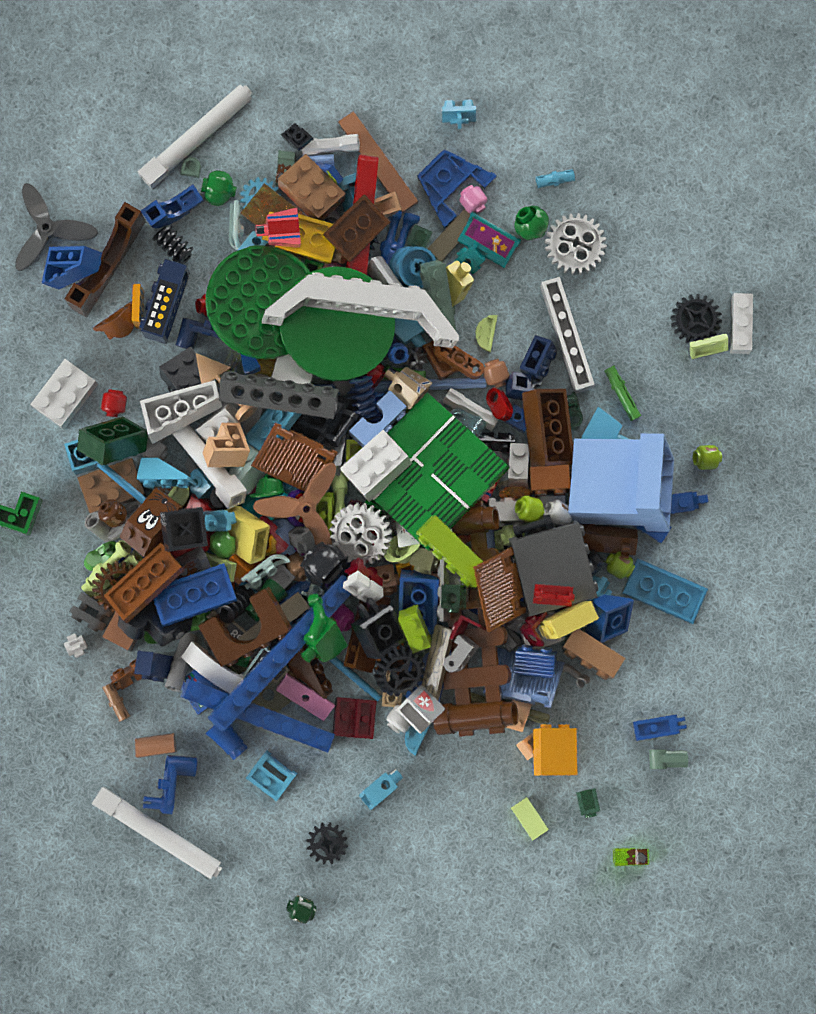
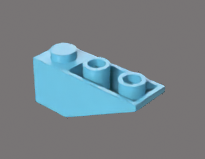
[137,458,196,489]

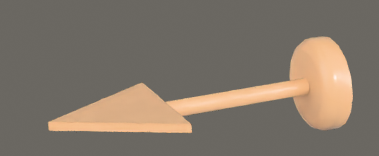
[196,353,259,423]

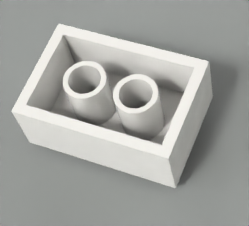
[30,359,98,430]
[340,430,412,502]

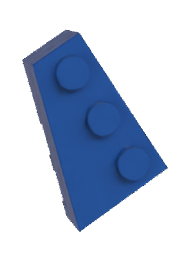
[41,246,102,289]

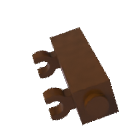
[569,523,638,559]

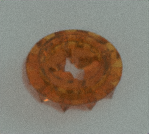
[499,486,530,499]

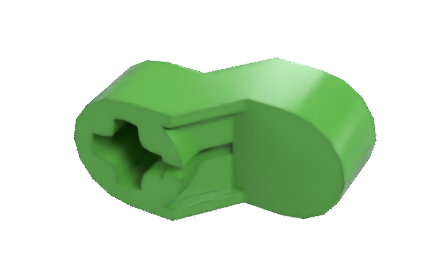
[84,541,117,571]

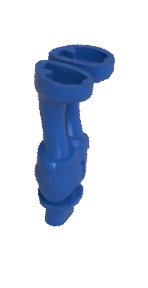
[380,211,420,266]

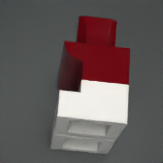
[343,558,383,604]

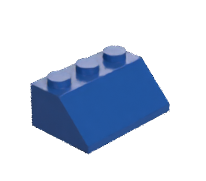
[398,569,439,634]

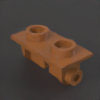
[110,659,142,690]

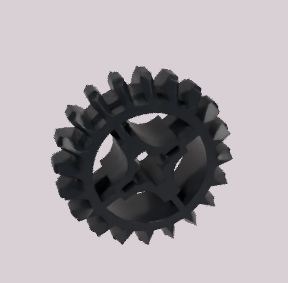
[670,294,722,344]
[373,645,425,697]

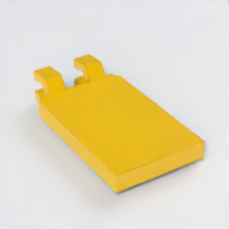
[262,211,335,264]

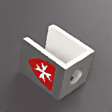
[397,684,445,734]

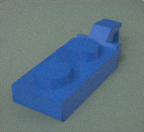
[671,491,708,514]

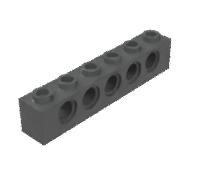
[219,371,339,419]

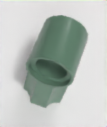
[649,749,688,769]

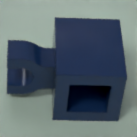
[505,371,542,400]

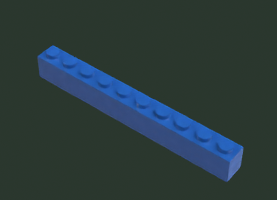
[207,575,351,731]

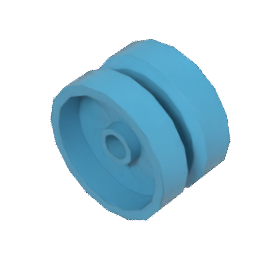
[389,246,436,288]

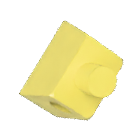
[446,261,474,307]

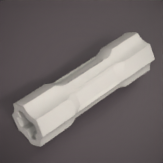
[302,134,360,156]
[443,388,499,432]

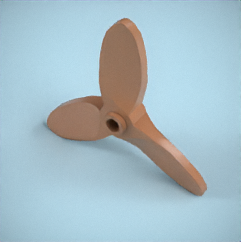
[253,462,336,545]

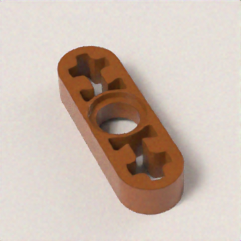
[434,346,484,380]

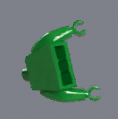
[301,593,348,663]

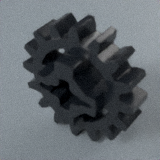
[306,822,348,865]

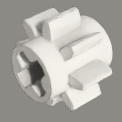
[64,633,88,658]

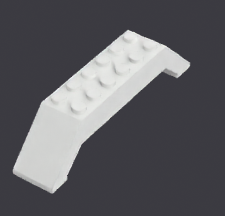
[262,273,459,348]

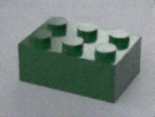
[77,416,148,465]

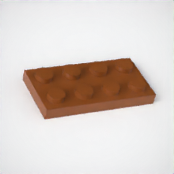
[104,543,184,623]

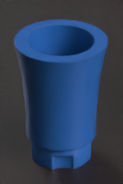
[383,336,409,364]
[205,724,248,760]

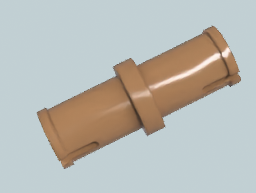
[102,682,130,722]

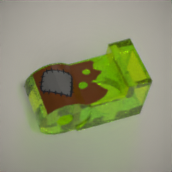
[613,848,649,866]

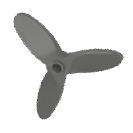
[15,183,98,271]

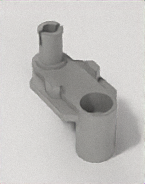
[84,501,141,542]

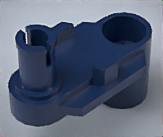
[175,318,220,350]

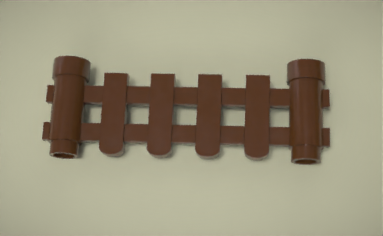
[433,501,518,737]

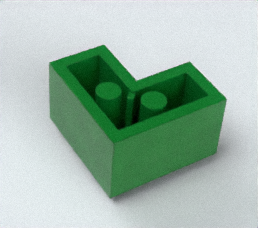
[0,491,43,536]

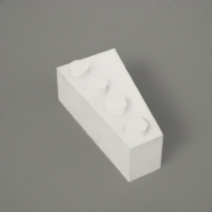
[140,380,223,444]
[488,495,565,528]

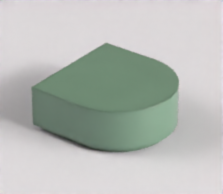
[180,157,201,178]

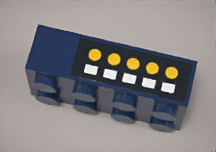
[139,259,190,345]

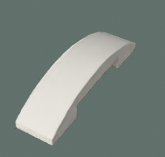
[182,641,245,693]

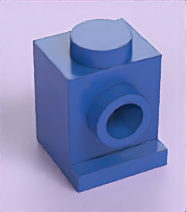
[504,404,526,434]

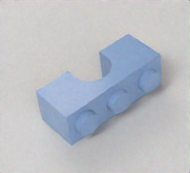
[349,391,407,447]

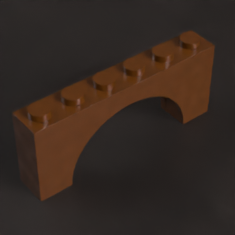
[64,202,146,318]

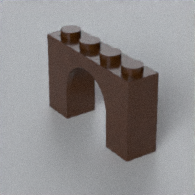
[198,587,292,667]

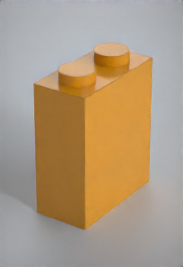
[533,724,577,776]

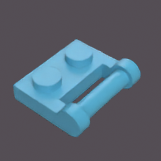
[246,750,298,801]

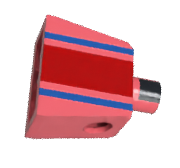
[256,208,301,248]

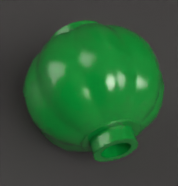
[201,170,237,206]
[514,205,549,240]

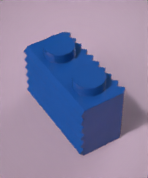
[514,645,557,678]

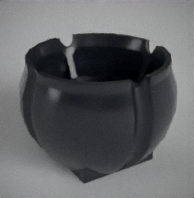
[300,541,348,589]

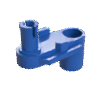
[143,755,197,814]

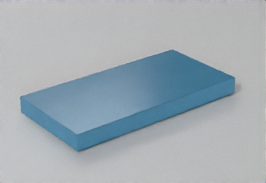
[622,558,708,624]

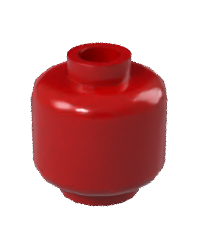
[101,389,127,418]

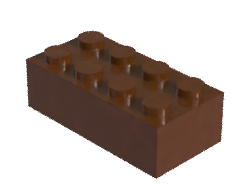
[522,388,573,467]

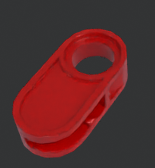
[486,388,513,421]

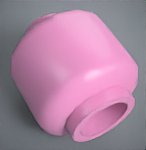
[460,185,487,214]

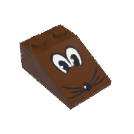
[120,488,183,557]

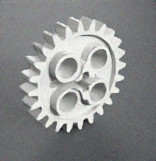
[545,213,607,275]
[330,503,392,565]

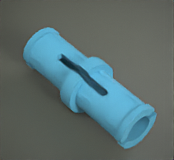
[535,169,575,188]

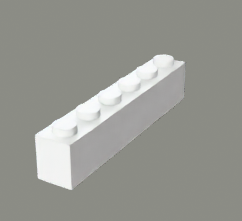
[540,277,595,394]

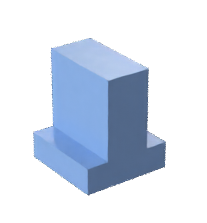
[568,433,674,532]

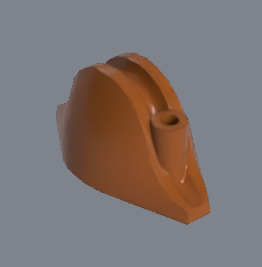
[93,301,134,340]

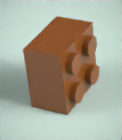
[529,465,570,498]

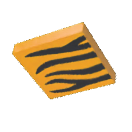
[132,284,144,329]

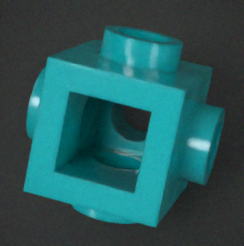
[455,244,486,274]

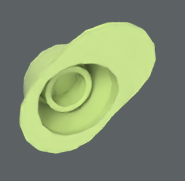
[384,535,421,564]

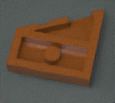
[422,340,470,380]

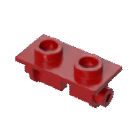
[533,584,575,606]

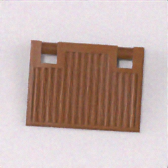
[251,422,338,492]
[473,547,526,633]

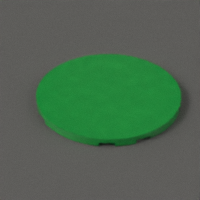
[205,245,311,359]
[279,267,395,381]

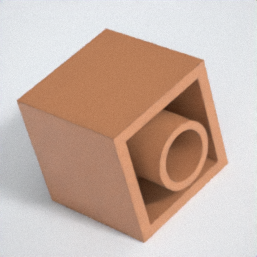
[102,612,137,652]

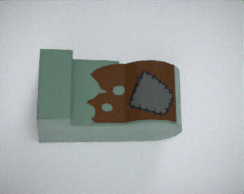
[275,150,296,187]

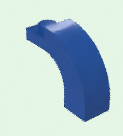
[141,184,204,229]

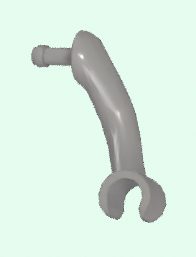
[563,663,590,688]

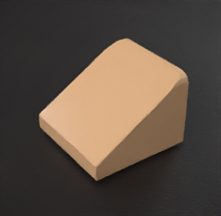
[516,733,534,760]

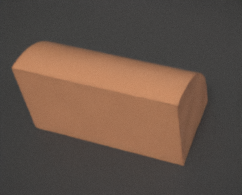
[135,733,177,758]

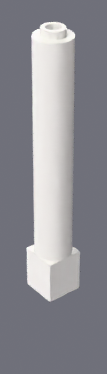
[137,85,252,189]
[172,425,247,509]
[92,787,222,879]

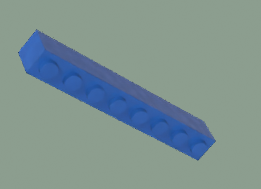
[180,679,335,753]

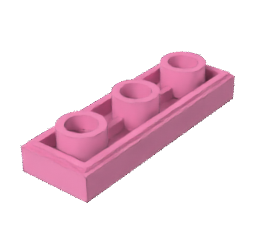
[276,673,335,721]

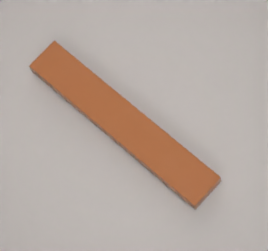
[338,111,418,213]

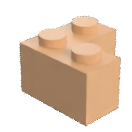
[203,423,250,467]

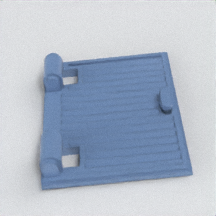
[483,648,565,708]

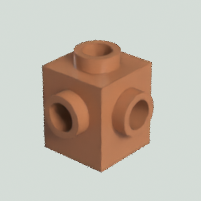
[374,564,400,596]

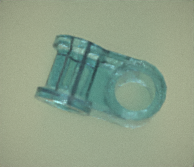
[450,409,486,438]

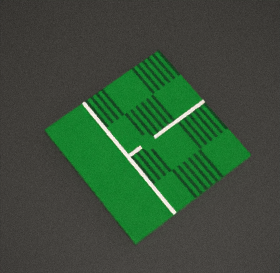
[373,392,510,552]

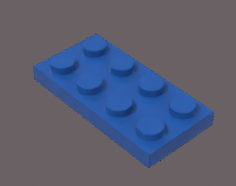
[153,563,237,627]

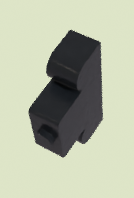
[118,600,193,647]

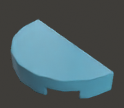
[405,724,431,756]

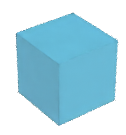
[64,440,98,475]

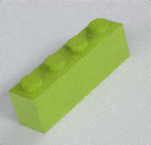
[416,516,483,588]

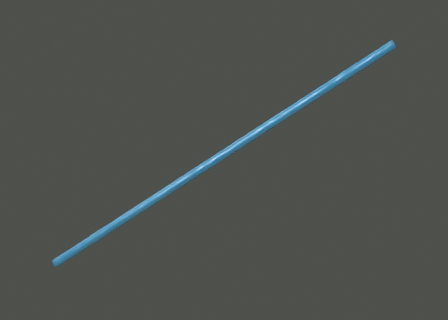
[96,464,382,702]

